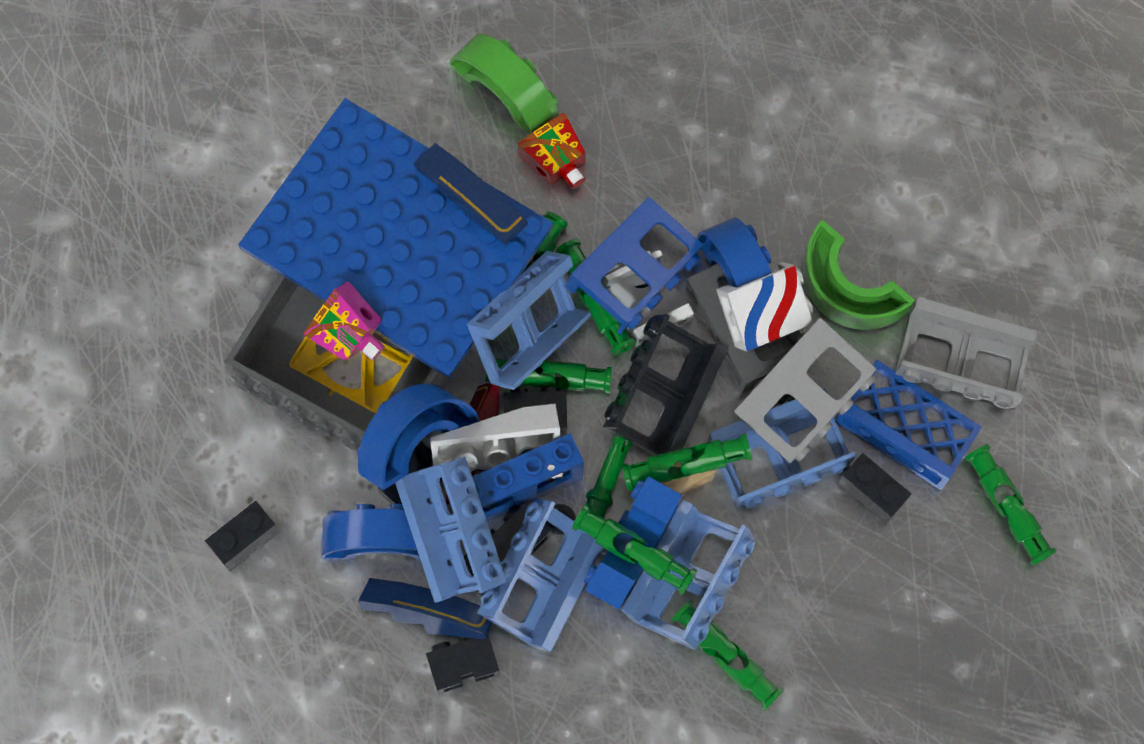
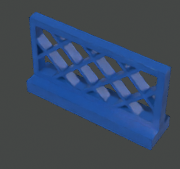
[835,359,982,490]

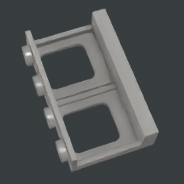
[895,297,1038,409]
[734,318,877,463]

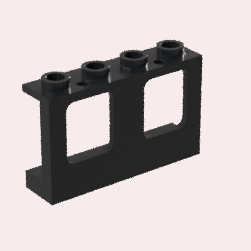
[603,314,728,455]

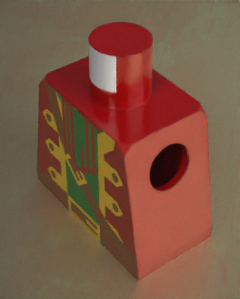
[517,112,586,189]

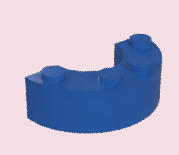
[697,217,772,288]
[357,384,480,490]
[583,476,682,609]
[321,504,420,560]

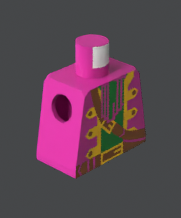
[303,282,385,361]

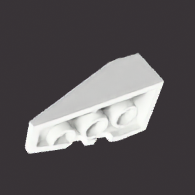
[430,404,563,478]

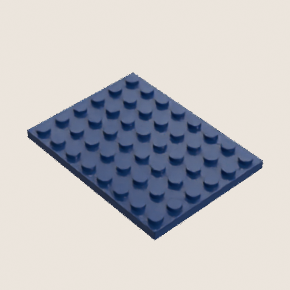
[238,98,553,379]

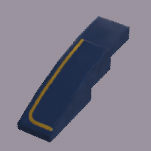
[413,143,528,245]
[358,578,493,639]

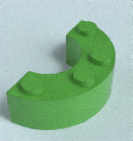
[449,33,559,135]
[802,219,915,330]

